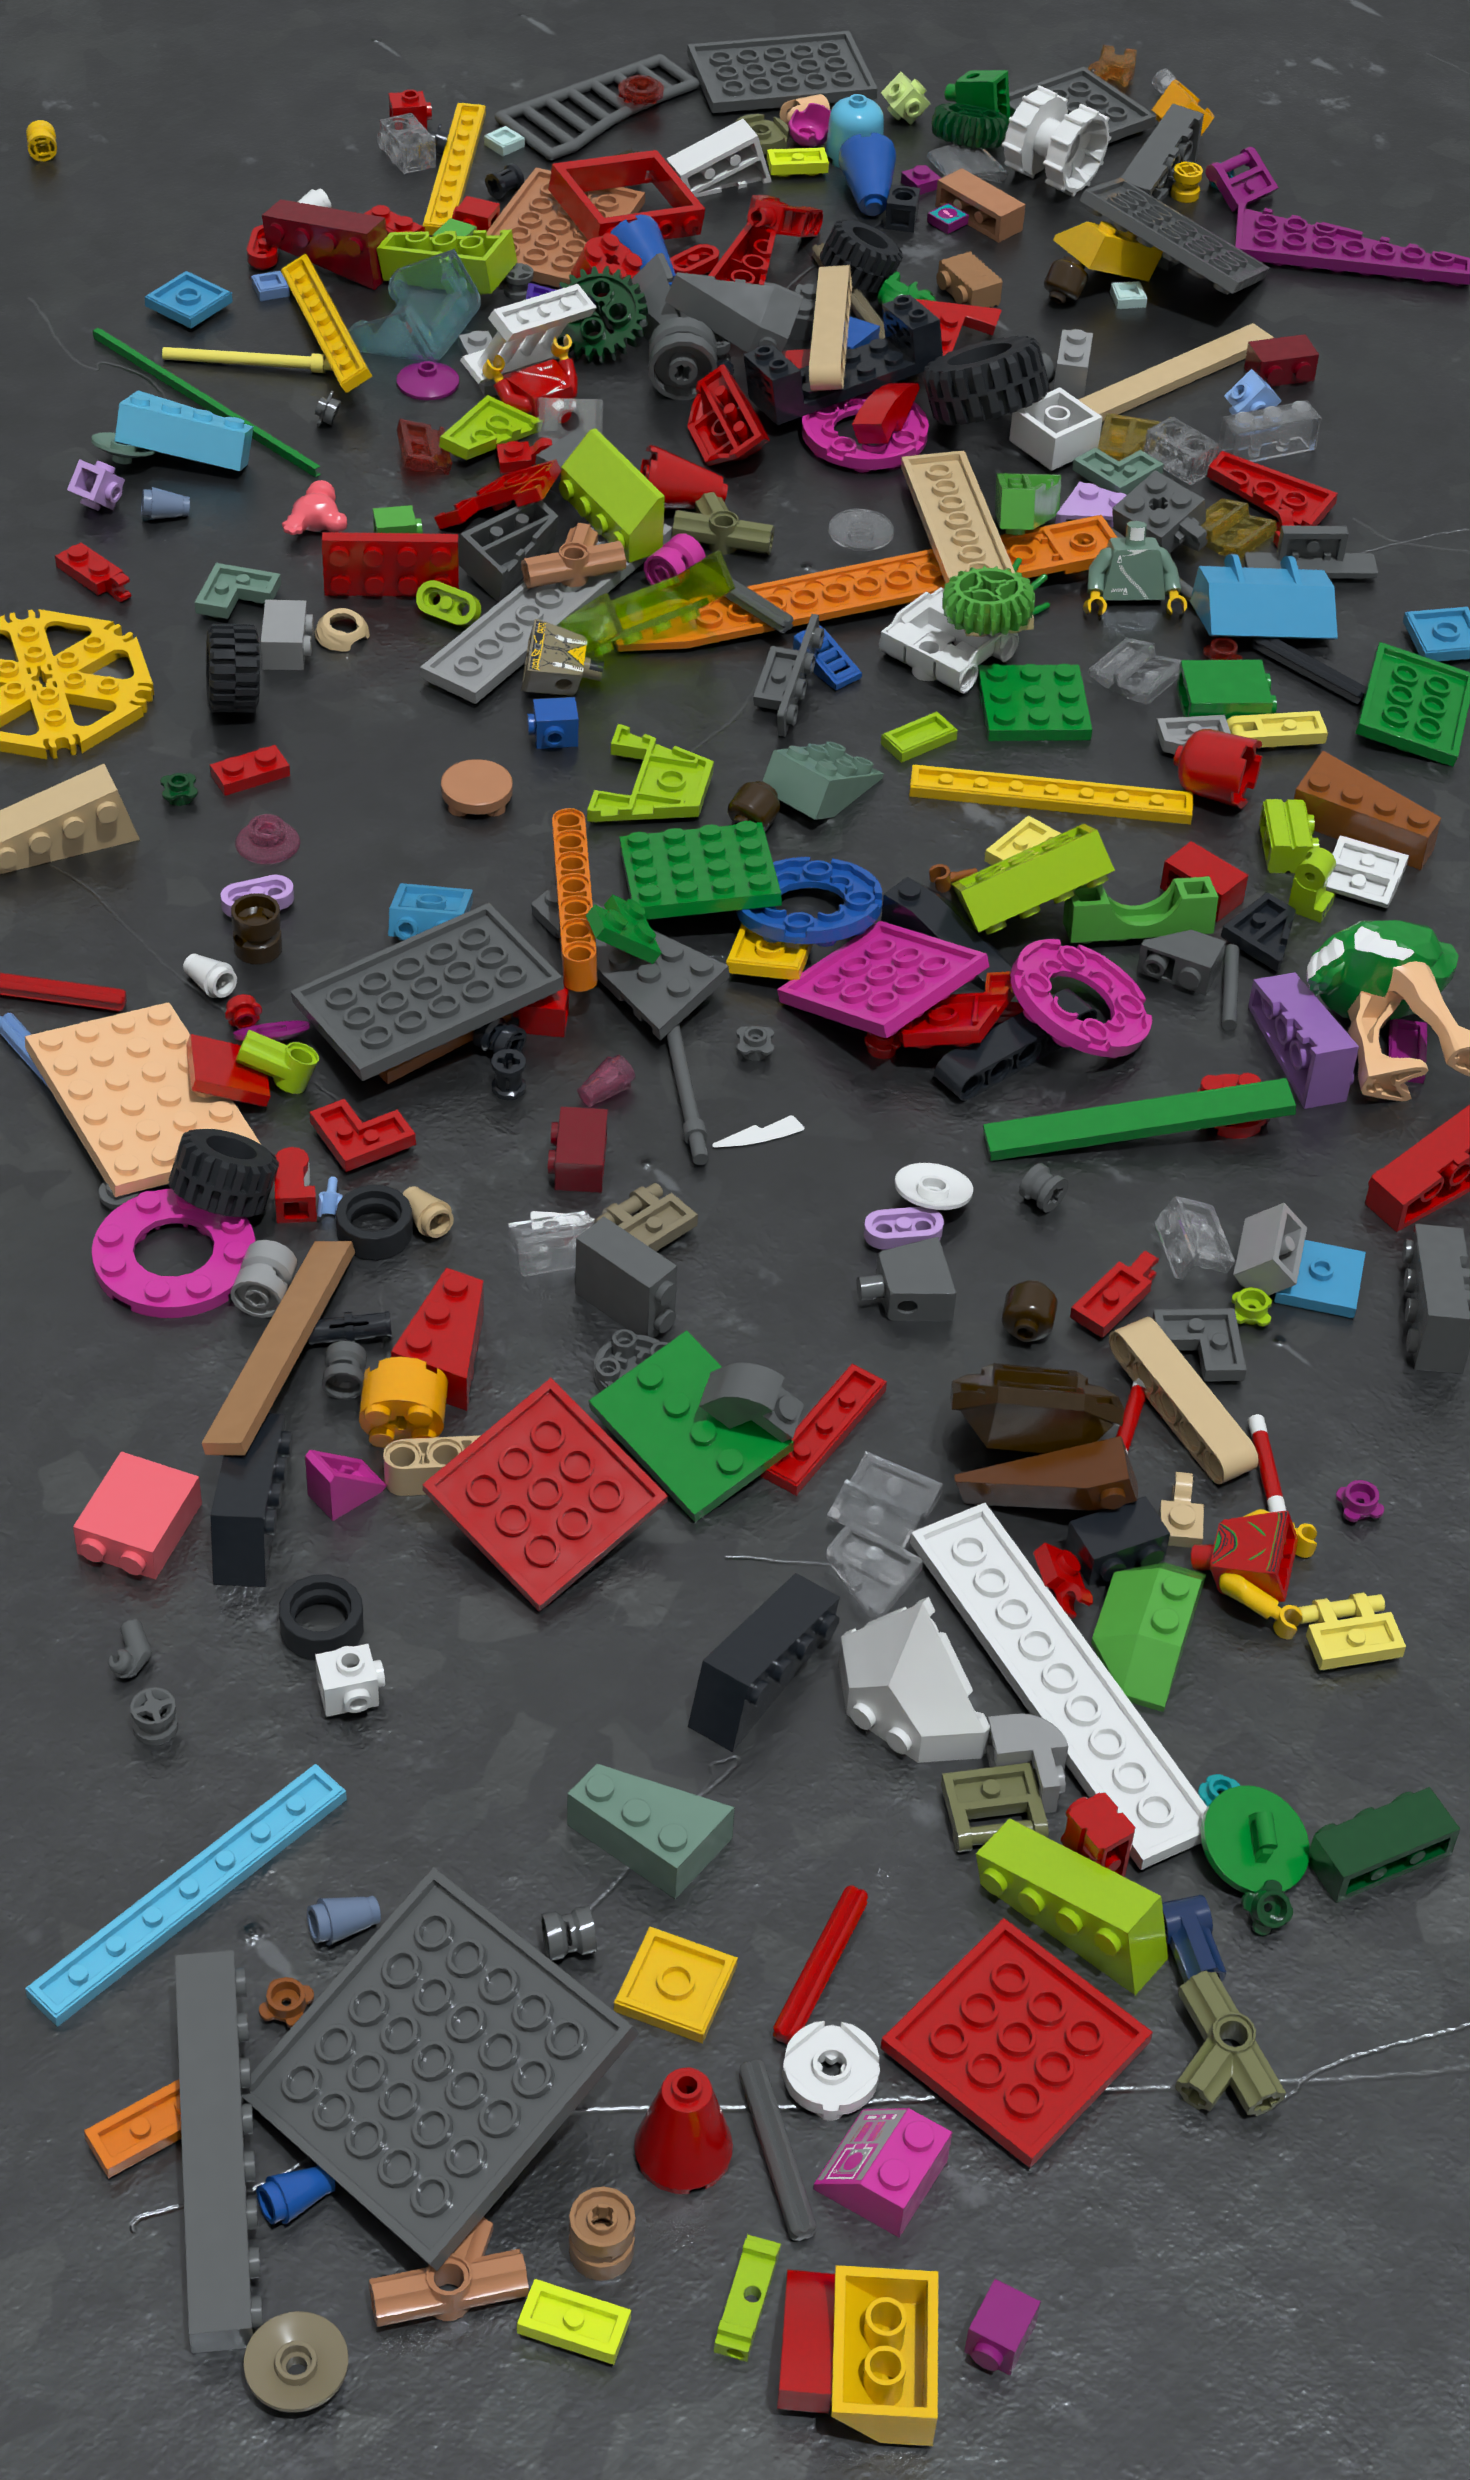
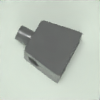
[856,1237,956,1321]

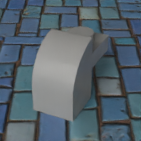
[986,1714,1069,1813]

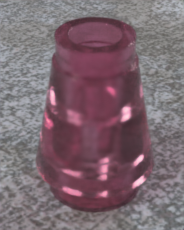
[577,1055,635,1107]

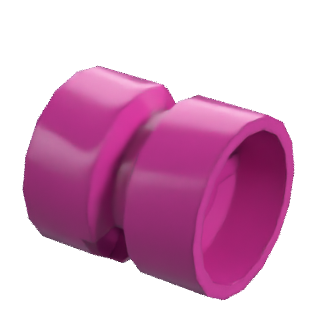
[644,533,706,594]

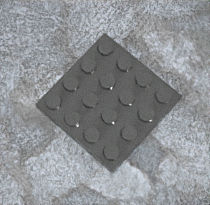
[1009,67,1156,143]

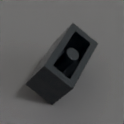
[1065,1496,1170,1586]

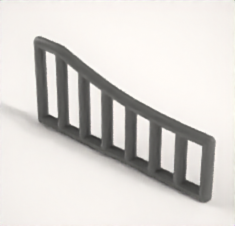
[495,54,699,161]

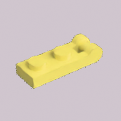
[1227,711,1328,748]

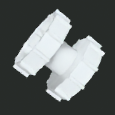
[1002,86,1111,197]

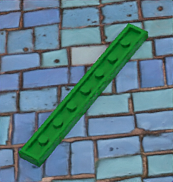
[983,1078,1296,1161]

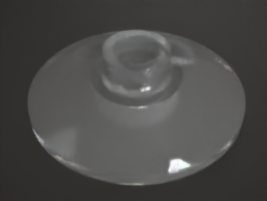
[829,509,894,551]

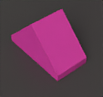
[305,1450,387,1521]

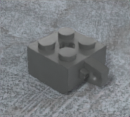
[1112,470,1207,553]

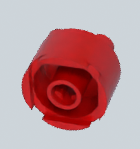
[571,233,642,297]

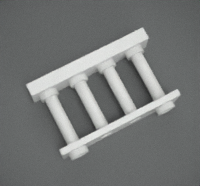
[460,284,597,384]

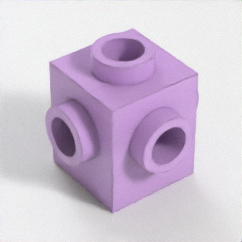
[67,459,125,511]

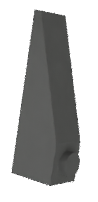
[665,272,804,353]

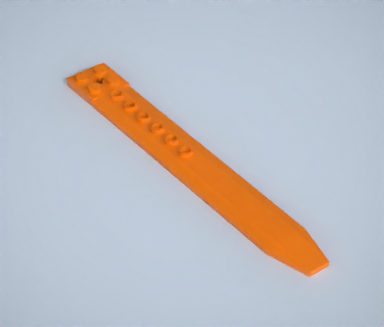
[608,515,1118,652]

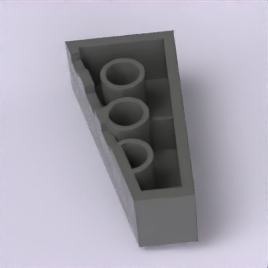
[1119,104,1204,201]

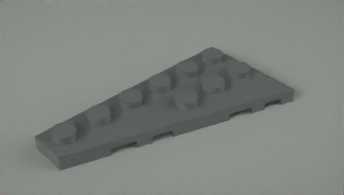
[531,884,729,1040]

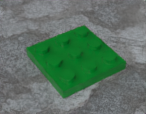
[977,664,1093,741]

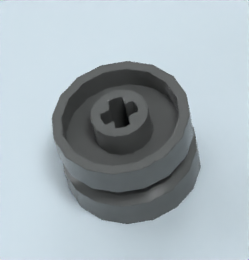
[649,317,717,400]

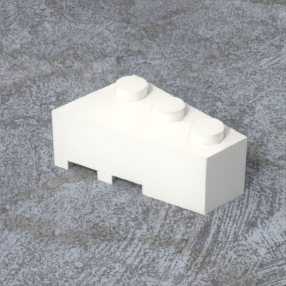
[666,119,772,197]

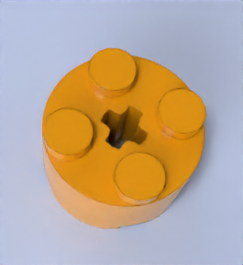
[359,1357,448,1448]

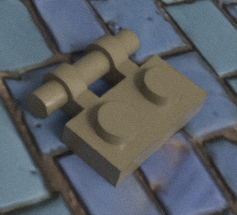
[593,1183,698,1251]

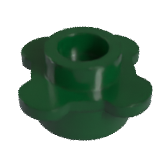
[160,773,198,806]
[1241,1880,1293,1935]

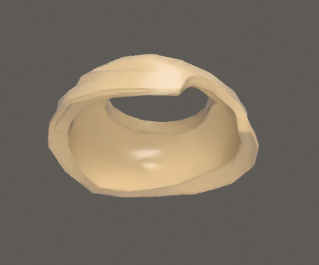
[314,608,370,652]

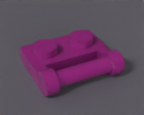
[1205,147,1279,212]

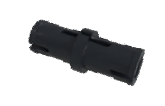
[308,1311,392,1346]

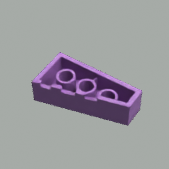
[1248,972,1359,1109]

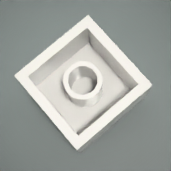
[1009,387,1103,471]

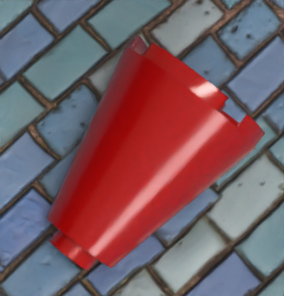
[640,445,728,511]
[634,2068,733,2195]

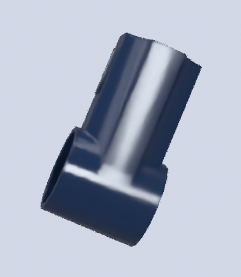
[1162,1895,1226,1983]

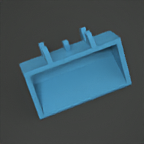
[1190,554,1338,640]

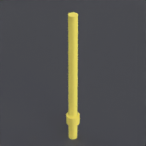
[162,347,333,373]

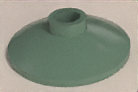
[91,432,156,464]

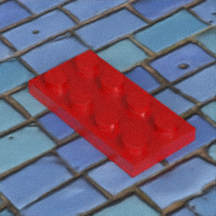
[322,532,459,597]

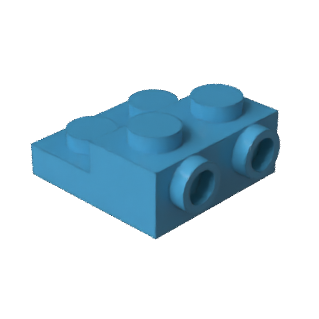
[388,883,473,941]

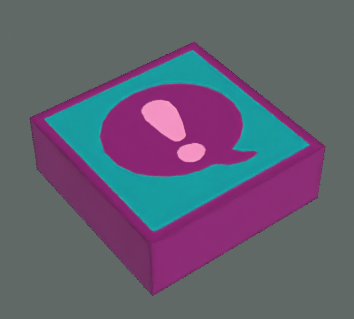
[927,203,969,234]

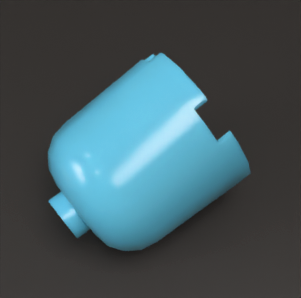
[826,94,884,168]

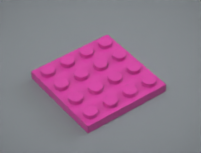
[777,921,989,1038]

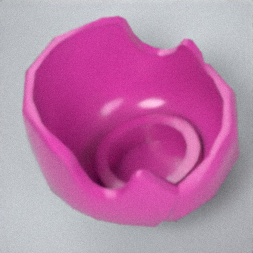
[788,103,831,148]

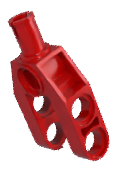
[746,195,823,237]

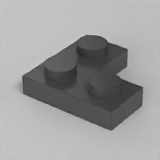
[1152,1308,1247,1381]

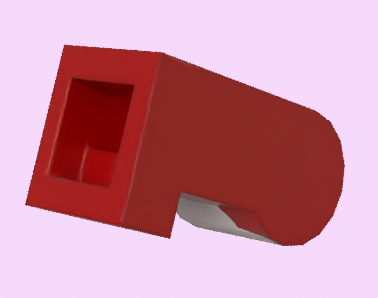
[274,1147,317,1224]

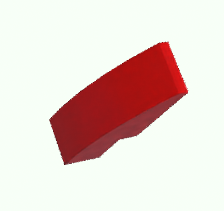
[852,383,920,444]
[777,2269,835,2414]

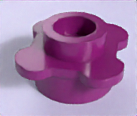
[1336,1480,1384,1522]

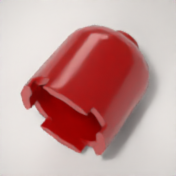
[1174,729,1262,809]

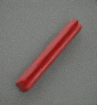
[0,972,127,1012]
[773,1885,868,2045]

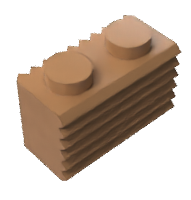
[936,251,1003,308]

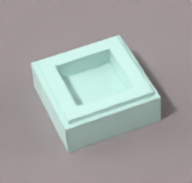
[484,126,525,156]
[1110,281,1147,309]

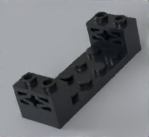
[743,294,943,425]

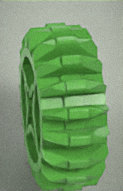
[942,566,1035,637]

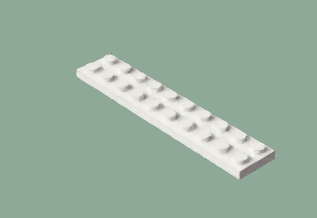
[910,1503,1207,1870]

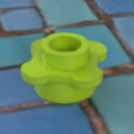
[1231,1287,1272,1326]

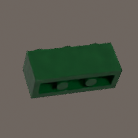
[1308,1787,1460,1903]

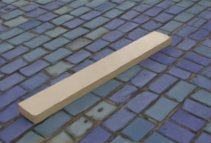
[1078,323,1274,422]

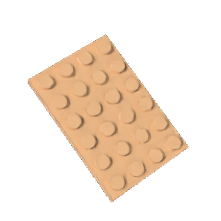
[25,1002,261,1197]

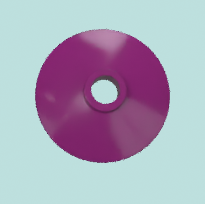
[396,361,459,401]
[233,1020,310,1044]

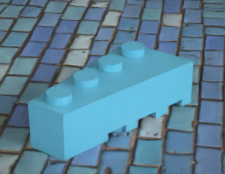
[115,390,254,471]

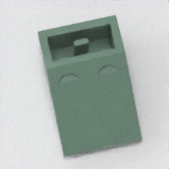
[762,741,884,820]

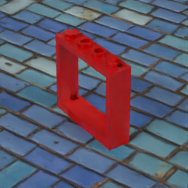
[548,150,706,240]

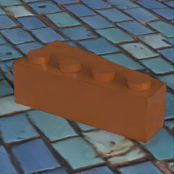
[1294,751,1441,870]

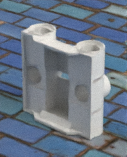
[879,587,1019,693]

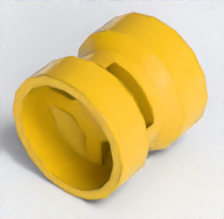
[26,120,57,162]
[1171,162,1203,203]

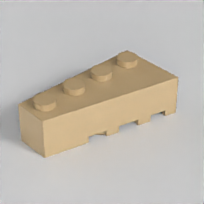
[0,764,140,874]

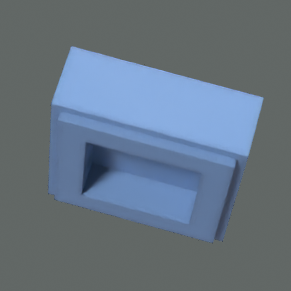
[251,271,290,301]

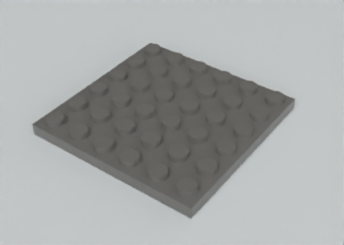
[242,1867,639,2271]

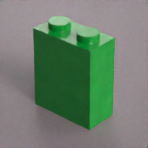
[1177,660,1277,720]

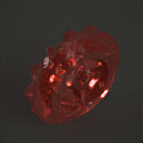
[618,75,664,106]

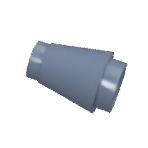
[141,487,190,520]
[307,1896,381,1945]

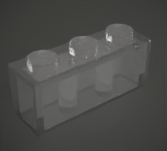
[1217,400,1322,462]

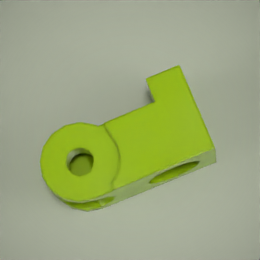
[1288,847,1336,923]

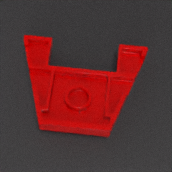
[916,299,1002,356]
[434,459,561,530]
[897,971,1015,1049]

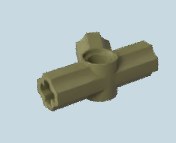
[672,492,775,555]
[1175,1971,1286,2116]

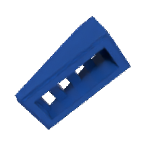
[793,625,862,691]

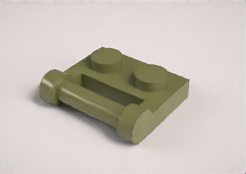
[941,1762,1049,1852]

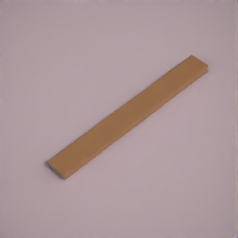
[202,1241,355,1456]

